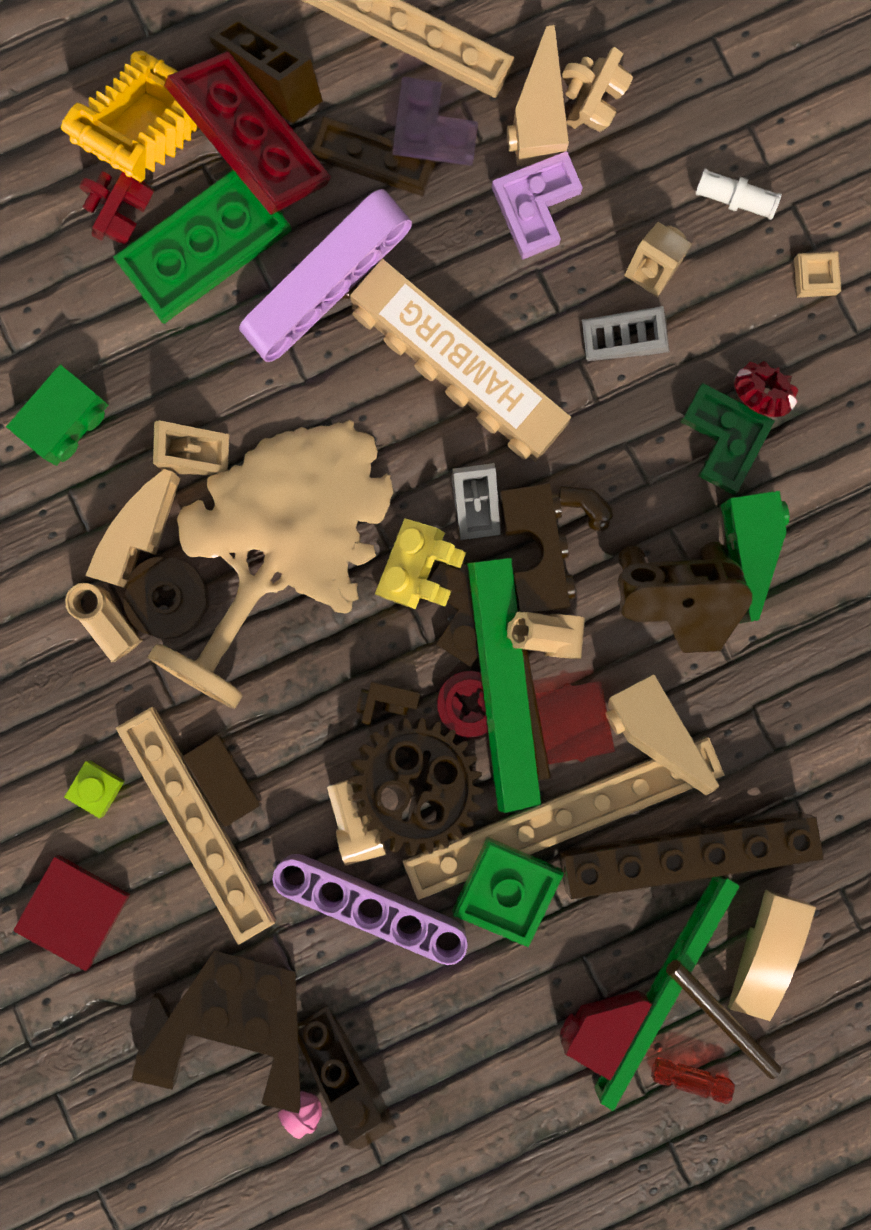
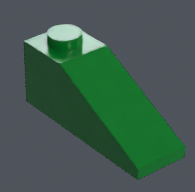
[721,491,790,624]

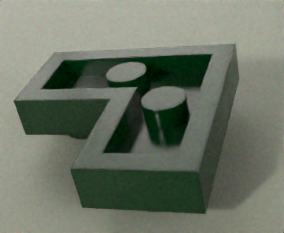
[681,383,775,495]

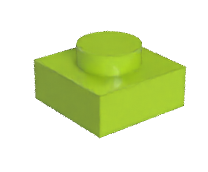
[64,760,125,818]

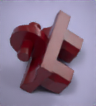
[79,171,154,245]

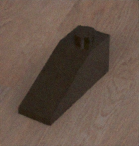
[208,14,323,123]

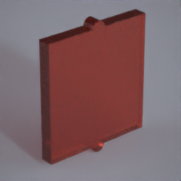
[536,681,615,764]

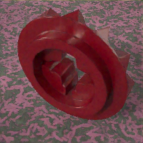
[734,361,799,417]
[437,671,488,737]

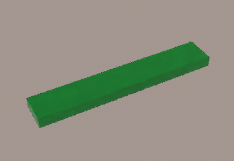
[468,558,541,813]
[594,876,740,1111]

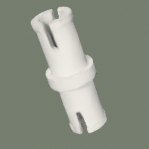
[695,169,782,220]

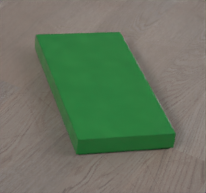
[113,170,292,325]

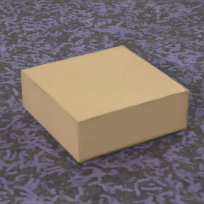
[794,251,841,297]

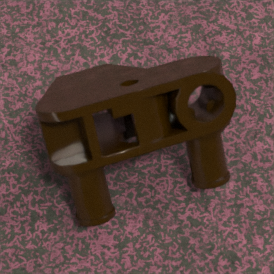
[617,542,753,653]

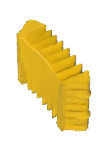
[61,51,197,182]

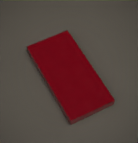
[164,51,331,215]

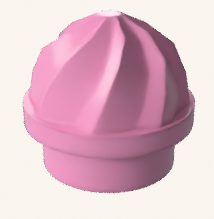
[278,1091,322,1139]

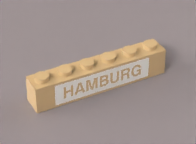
[350,259,571,462]

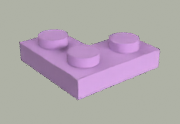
[492,151,583,260]

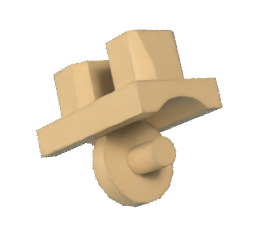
[562,47,633,132]

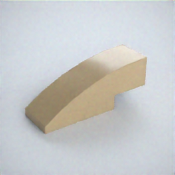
[86,469,181,588]
[728,890,816,1021]

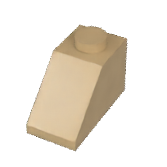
[624,222,692,297]

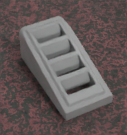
[582,306,669,361]

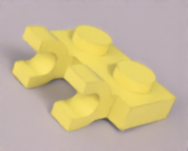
[375,518,466,609]

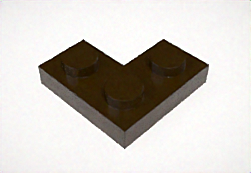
[429,562,479,667]

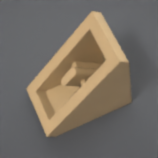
[153,420,229,475]

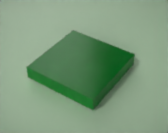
[452,837,564,947]

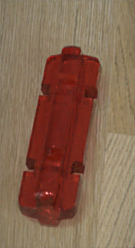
[651,1057,735,1104]

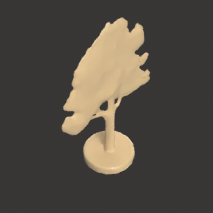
[148,420,393,709]

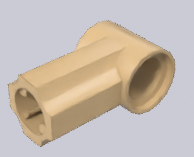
[65,583,143,662]
[507,612,585,659]
[327,780,386,866]

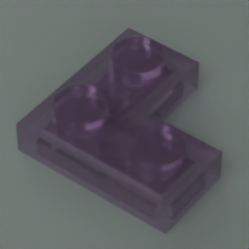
[393,77,478,166]

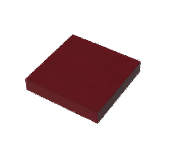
[13,855,131,971]

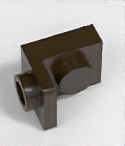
[356,682,420,725]

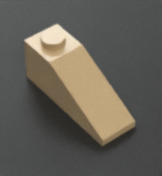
[507,25,569,166]
[605,675,719,795]

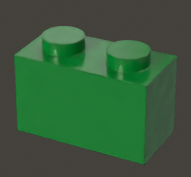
[6,364,109,466]

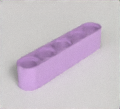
[239,189,412,362]
[272,854,468,965]

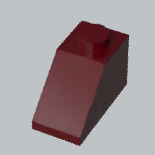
[560,990,652,1081]

